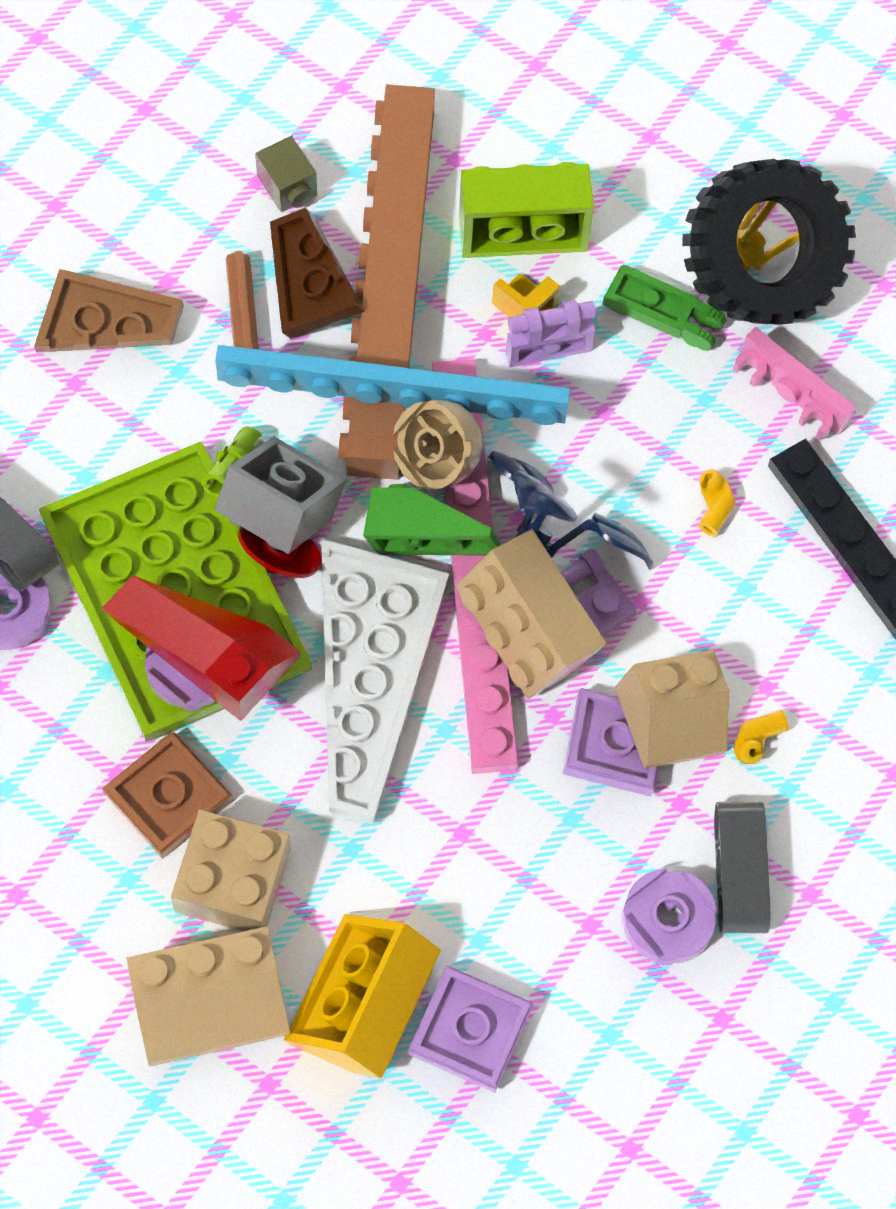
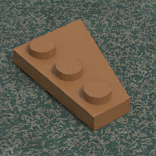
[34,268,184,353]

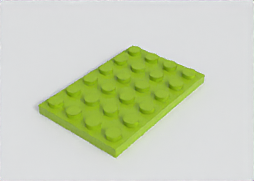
[39,441,312,742]

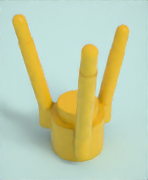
[737,201,799,271]

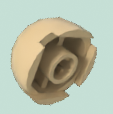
[393,399,483,489]

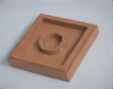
[102,731,233,859]

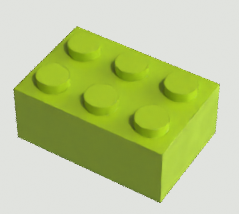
[458,162,594,258]

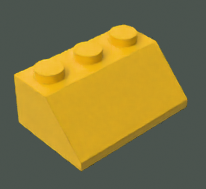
[284,914,441,1079]

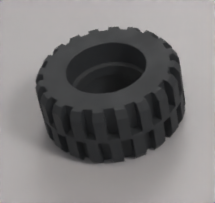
[682,158,856,325]

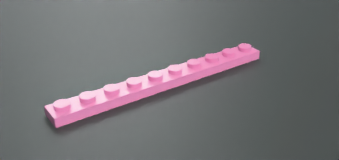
[432,359,518,774]

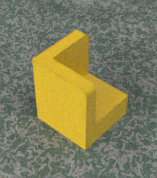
[492,274,560,317]

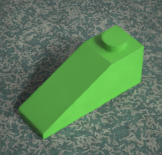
[363,484,502,556]

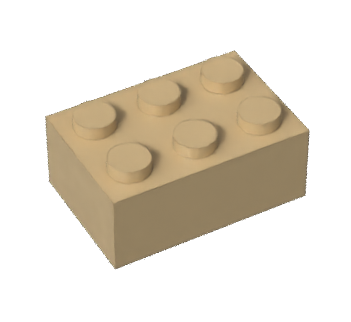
[455,529,607,699]

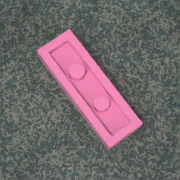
[733,327,855,440]

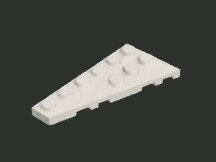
[321,539,450,825]

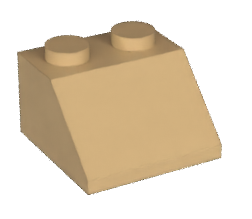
[614,650,729,769]

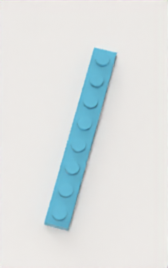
[215,345,570,425]

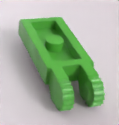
[602,264,727,351]

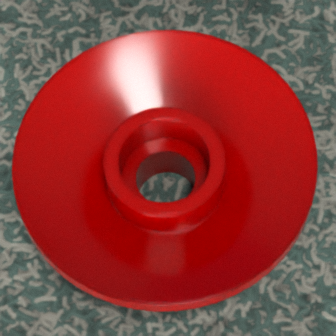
[238,526,322,578]

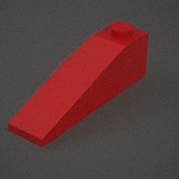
[102,575,301,721]

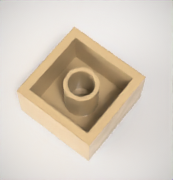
[171,809,291,931]

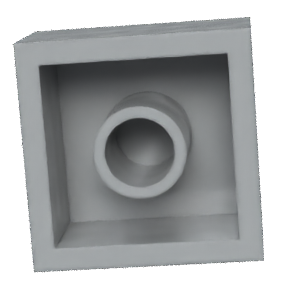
[214,436,347,554]

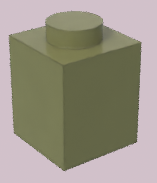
[255,135,317,213]

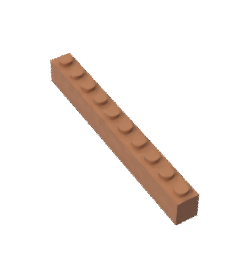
[338,84,435,480]

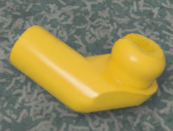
[698,469,735,537]
[733,710,789,764]

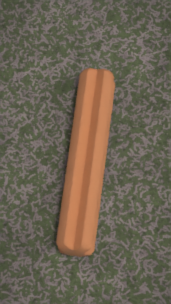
[225,250,259,350]

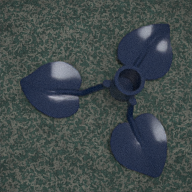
[488,451,654,570]

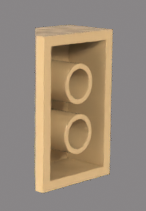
[126,926,290,1067]

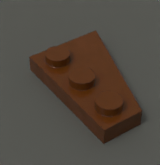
[270,207,364,339]

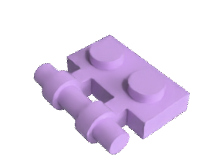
[506,300,596,368]

